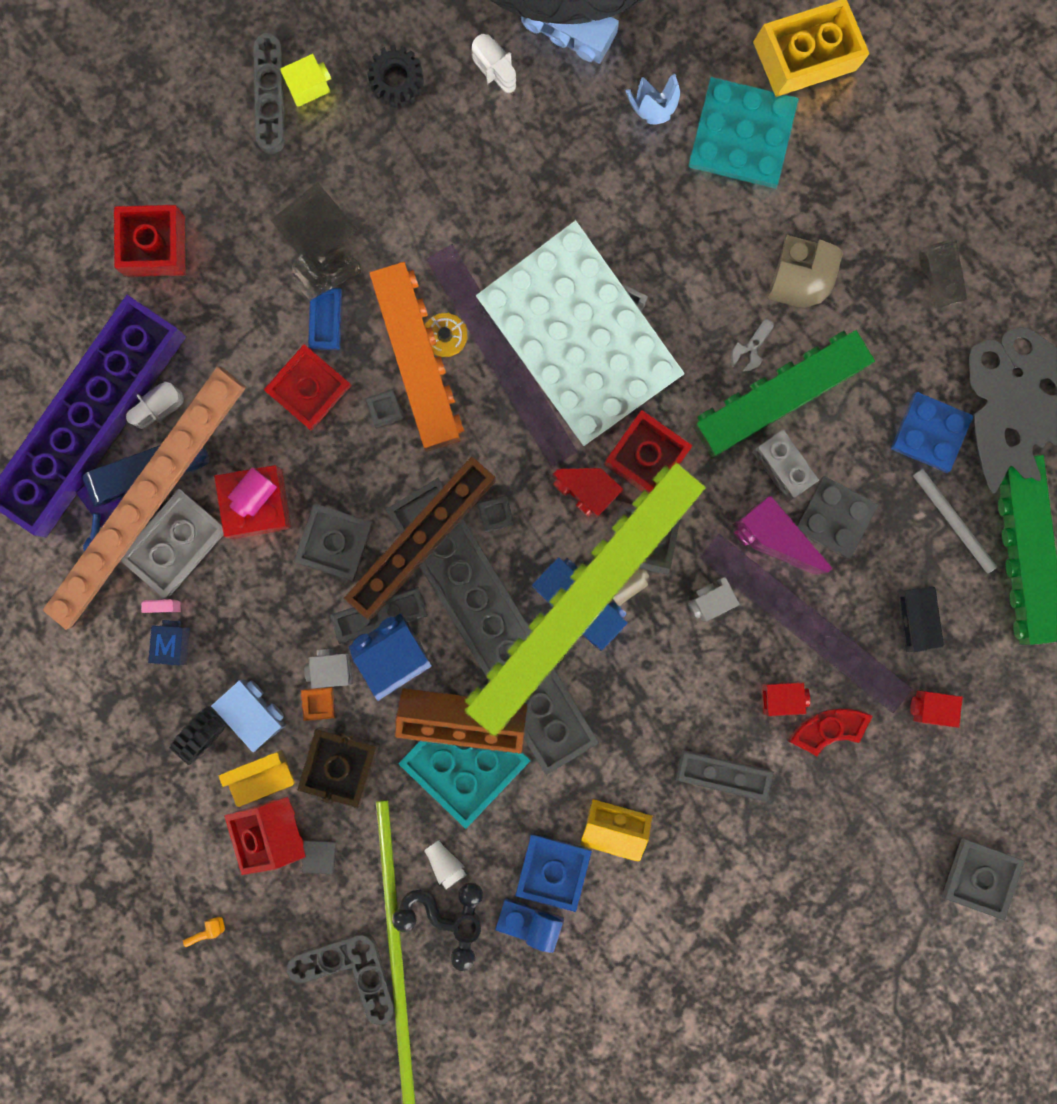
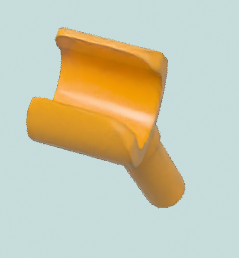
[183,917,225,947]

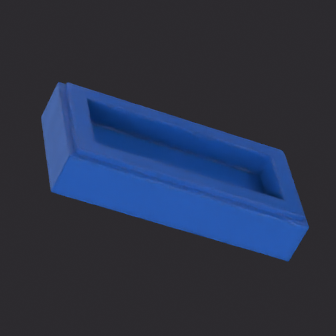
[308,287,342,350]

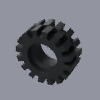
[367,45,424,108]
[169,706,227,765]

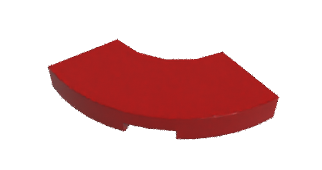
[788,708,873,756]

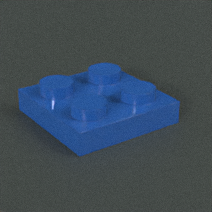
[891,392,973,473]
[515,833,592,912]

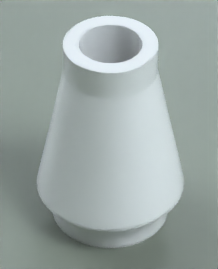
[424,840,467,890]

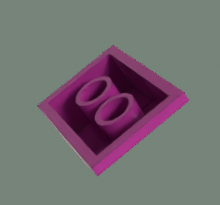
[732,495,833,575]

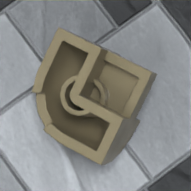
[768,235,843,308]

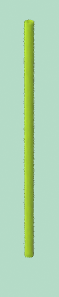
[376,800,415,1104]

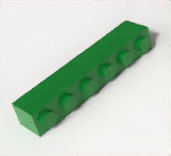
[693,330,875,458]
[998,455,1057,645]

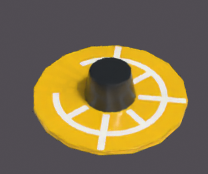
[425,313,468,357]

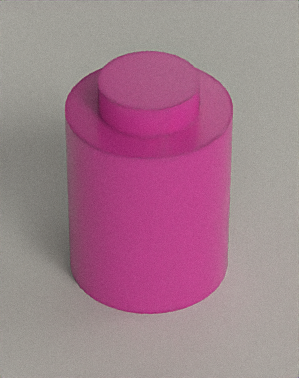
[228,467,277,517]

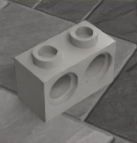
[752,430,819,502]

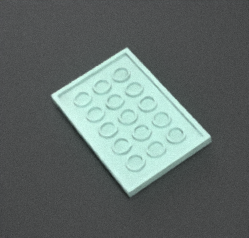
[476,220,685,446]

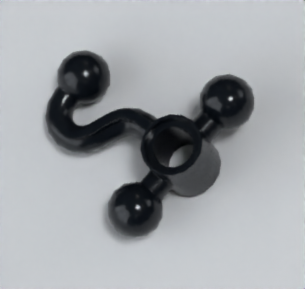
[392,882,483,971]

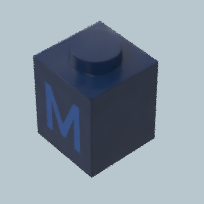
[148,620,190,665]

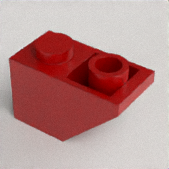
[552,468,624,519]

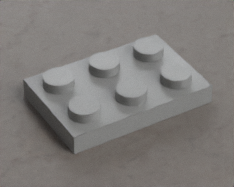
[120,489,223,599]

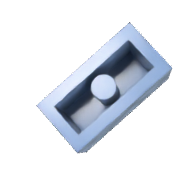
[211,679,286,752]

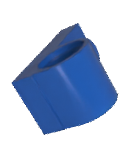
[495,898,564,953]

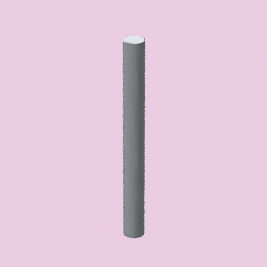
[912,468,998,574]

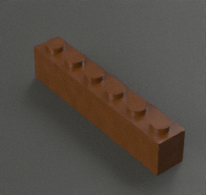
[344,456,496,620]

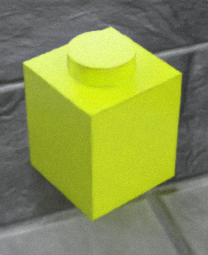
[280,54,331,107]

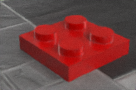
[264,344,352,431]

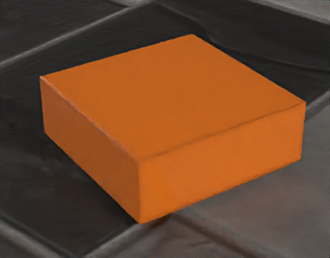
[301,687,336,721]

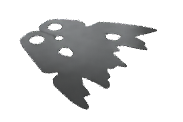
[969,327,1057,493]

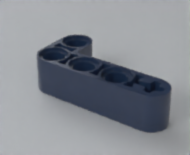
[82,445,210,507]

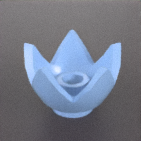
[625,74,680,124]

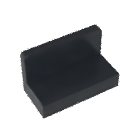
[897,586,944,652]

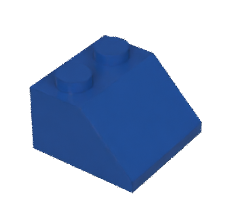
[348,613,431,701]

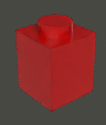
[762,682,810,716]
[910,690,963,728]

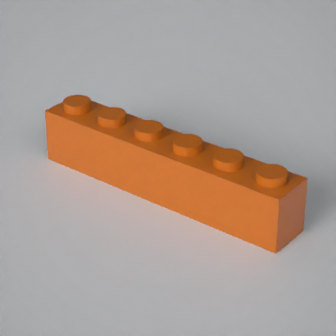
[369,261,464,452]

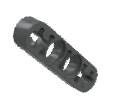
[254,33,285,154]

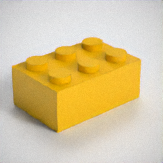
[753,0,870,97]

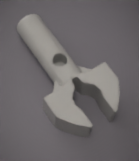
[731,319,774,373]

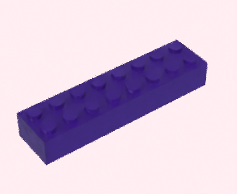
[0,294,187,538]

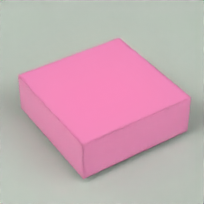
[141,599,181,613]

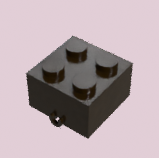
[297,727,380,808]

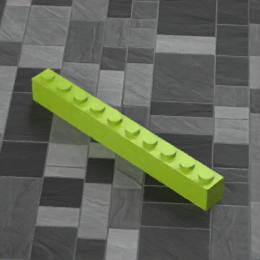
[464,463,706,737]

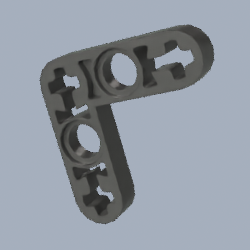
[287,932,394,1025]

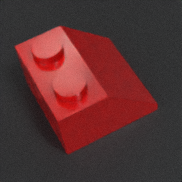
[224,797,306,875]

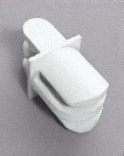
[472,34,516,93]
[126,382,184,429]

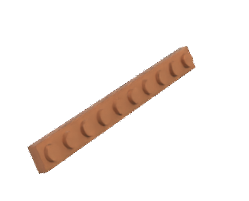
[43,367,246,630]

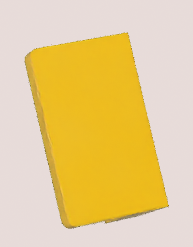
[218,750,295,807]
[580,799,652,861]

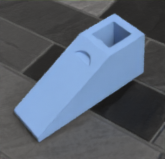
[521,17,619,64]

